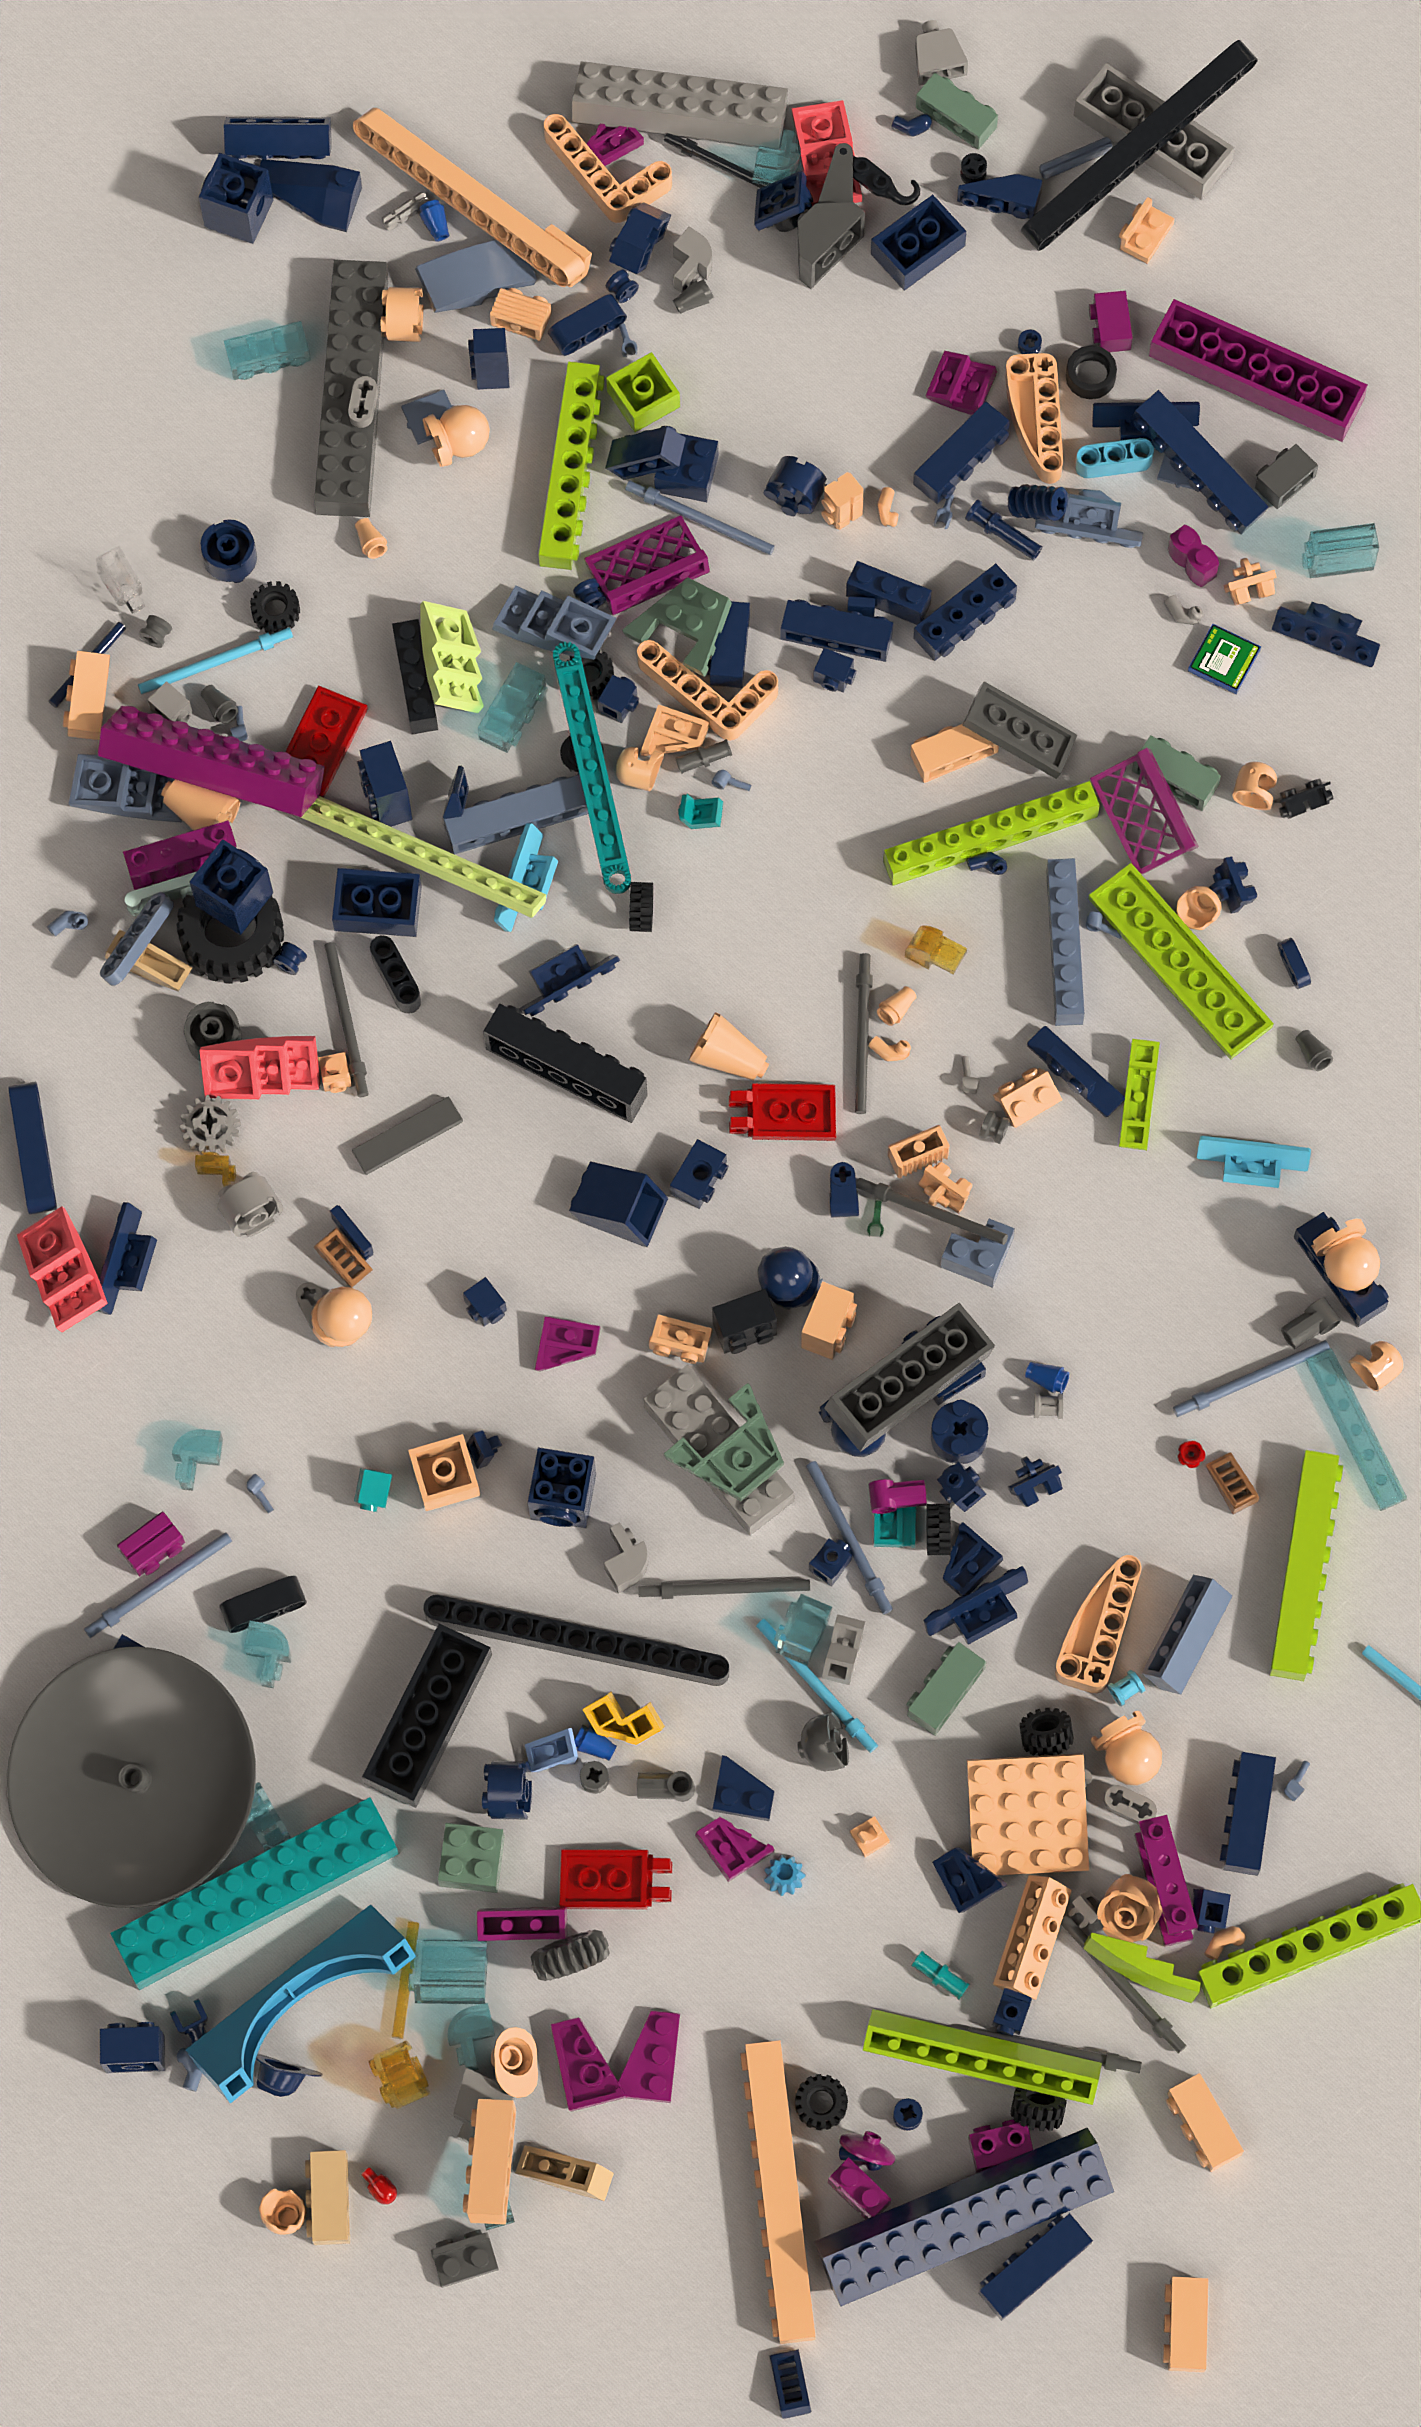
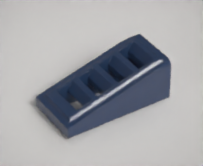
[769,2349,812,2419]

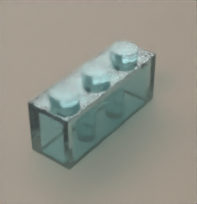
[224,321,311,380]
[477,662,548,753]

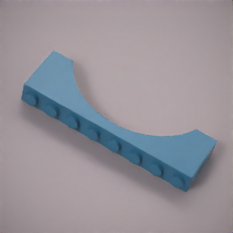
[186,1904,416,2103]

